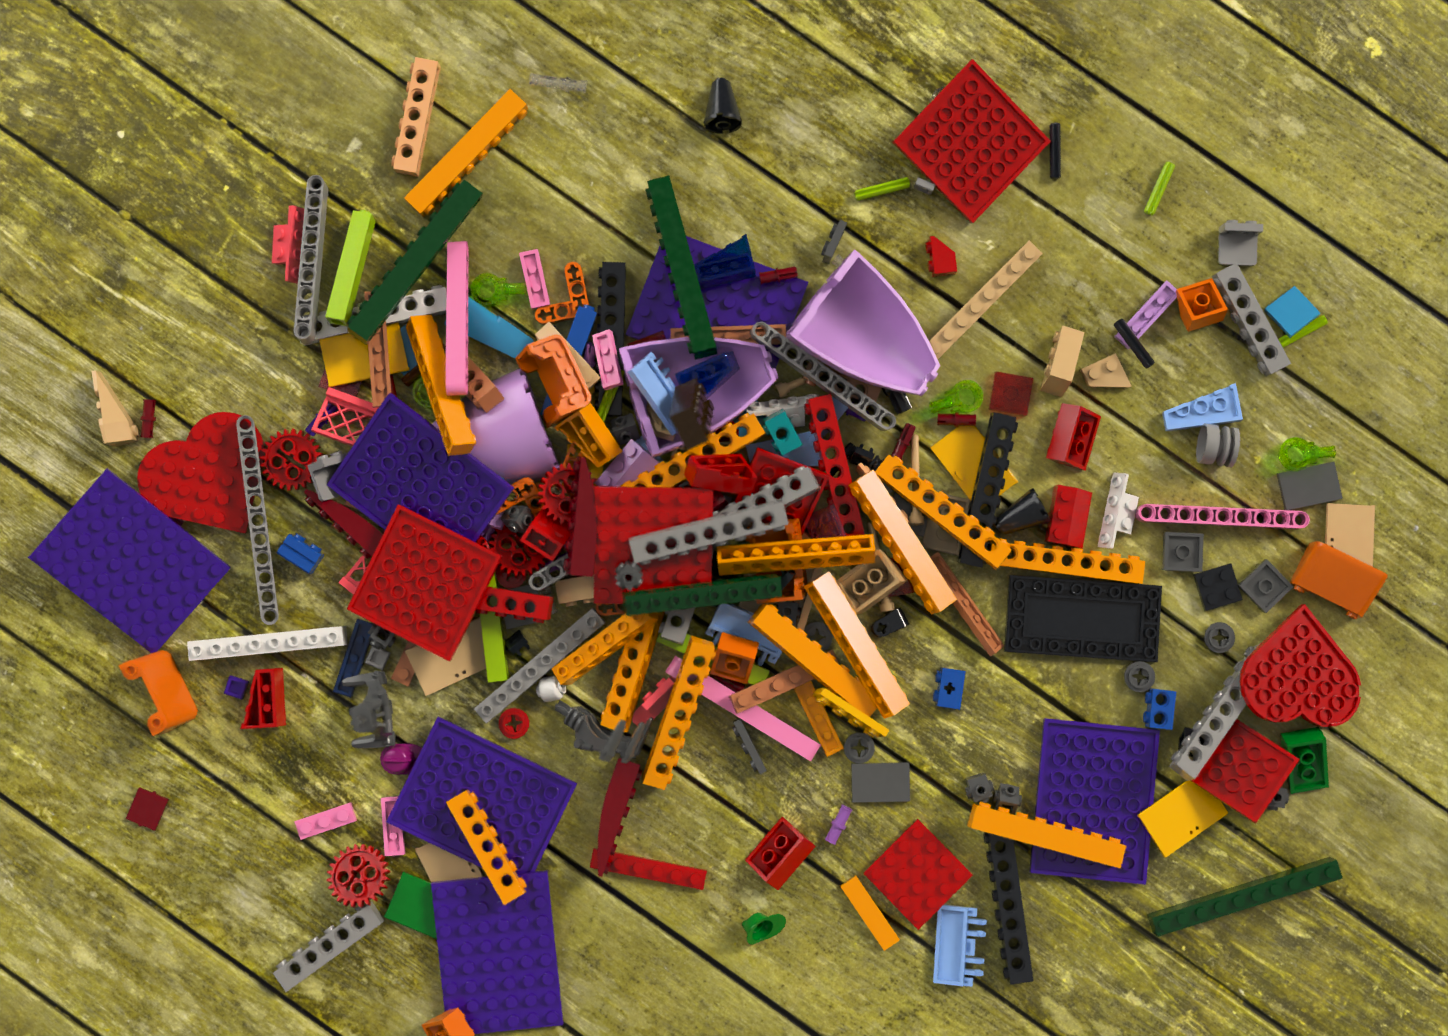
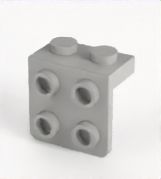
[1218,220,1263,266]
[307,451,348,501]

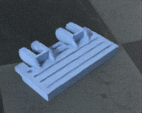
[627,351,677,436]
[705,603,782,666]
[933,905,987,987]

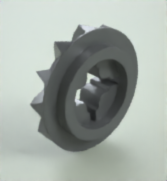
[804,622,832,651]
[1203,622,1235,653]
[1124,661,1155,692]
[844,732,875,764]

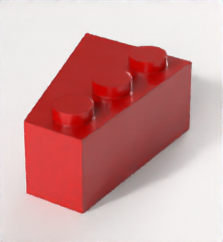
[684,454,757,496]
[240,668,286,729]

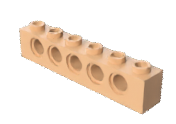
[391,57,441,177]

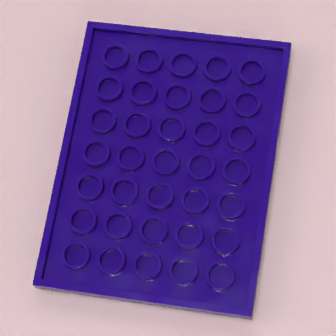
[625,236,808,369]
[327,393,514,542]
[28,468,231,653]
[386,716,577,873]
[1029,718,1160,885]
[431,870,564,1034]

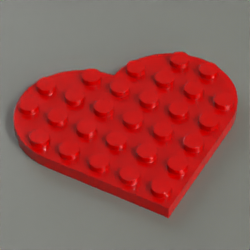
[137,412,265,534]
[1240,604,1361,727]

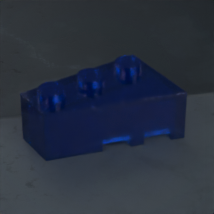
[694,234,756,290]
[675,351,740,399]

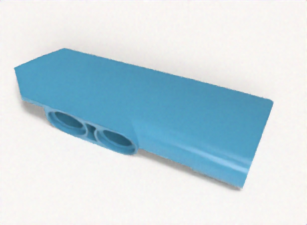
[444,296,534,358]

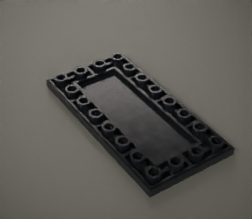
[1004,575,1162,662]

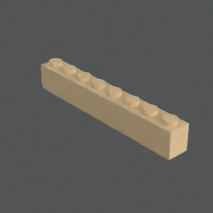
[929,241,1043,359]

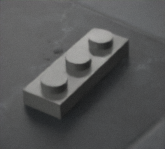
[732,718,767,774]

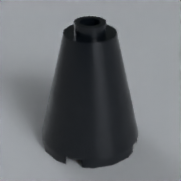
[704,78,742,134]
[995,488,1051,535]

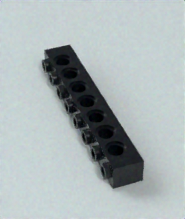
[595,262,626,417]
[957,412,1018,568]
[983,832,1034,984]

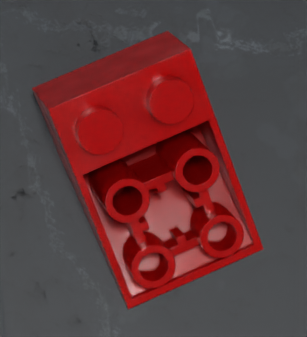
[520,493,570,562]

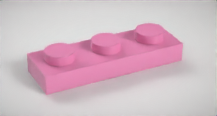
[519,249,550,310]
[592,329,624,390]
[381,796,405,856]
[295,802,357,840]

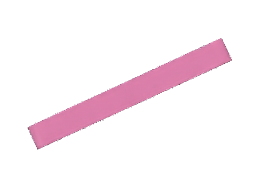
[446,241,469,396]
[1135,504,1310,529]
[665,656,821,761]

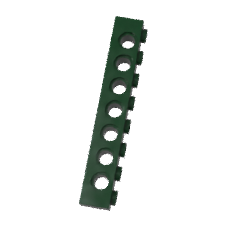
[622,574,782,616]

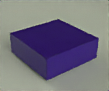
[223,675,249,700]

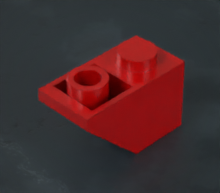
[925,236,957,277]

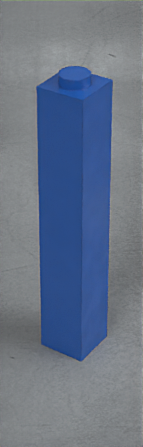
[540,304,597,416]

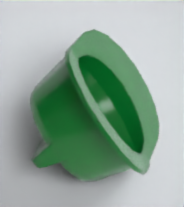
[742,913,786,945]

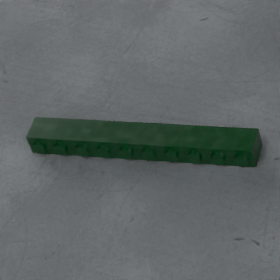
[645,175,717,360]
[347,179,483,345]
[1147,857,1343,937]

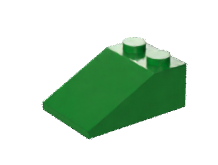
[1280,727,1329,794]

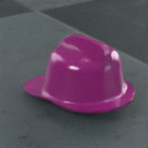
[380,744,422,775]

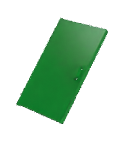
[384,871,437,939]

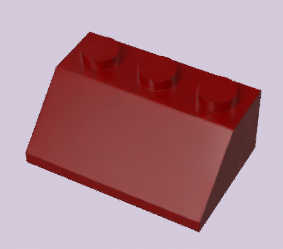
[1046,403,1101,471]
[1044,484,1092,549]
[745,816,816,890]

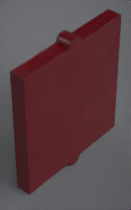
[126,787,169,831]

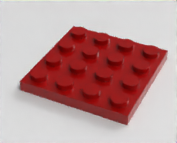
[733,447,829,535]
[1190,719,1300,824]
[863,819,973,930]

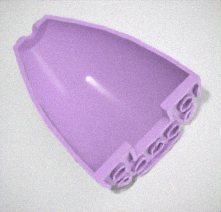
[786,249,940,397]
[619,337,778,458]
[432,368,559,485]

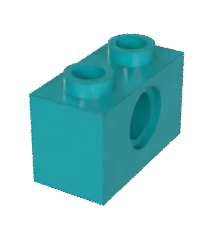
[762,408,803,456]

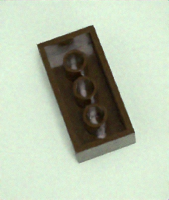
[669,378,714,450]

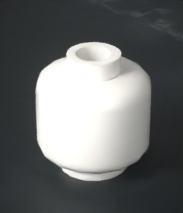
[536,675,566,702]

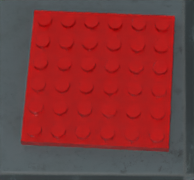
[892,59,1051,224]
[594,486,713,604]
[347,504,503,661]

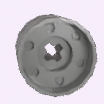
[1196,423,1240,468]

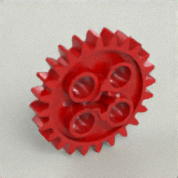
[260,428,323,491]
[537,463,597,525]
[489,524,549,579]
[326,844,390,908]

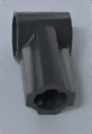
[882,388,912,415]

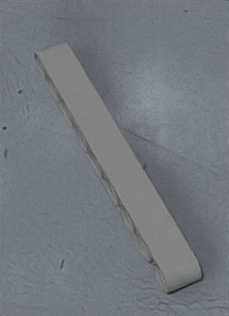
[294,175,328,344]
[750,322,896,431]

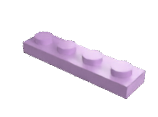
[1114,280,1177,349]

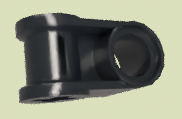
[871,607,910,637]

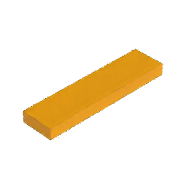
[794,681,844,757]
[840,875,900,951]

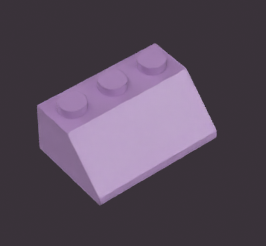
[595,439,660,487]

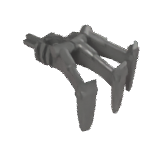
[342,671,396,748]
[555,700,653,763]

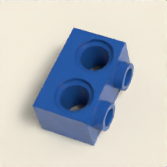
[1143,688,1176,730]

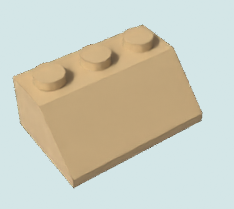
[836,549,907,614]

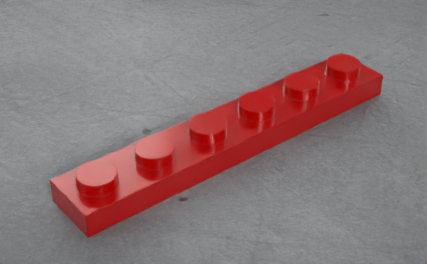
[589,848,707,890]

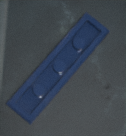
[333,619,374,698]

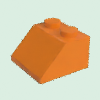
[1176,278,1228,332]
[710,632,759,684]
[421,1007,475,1036]

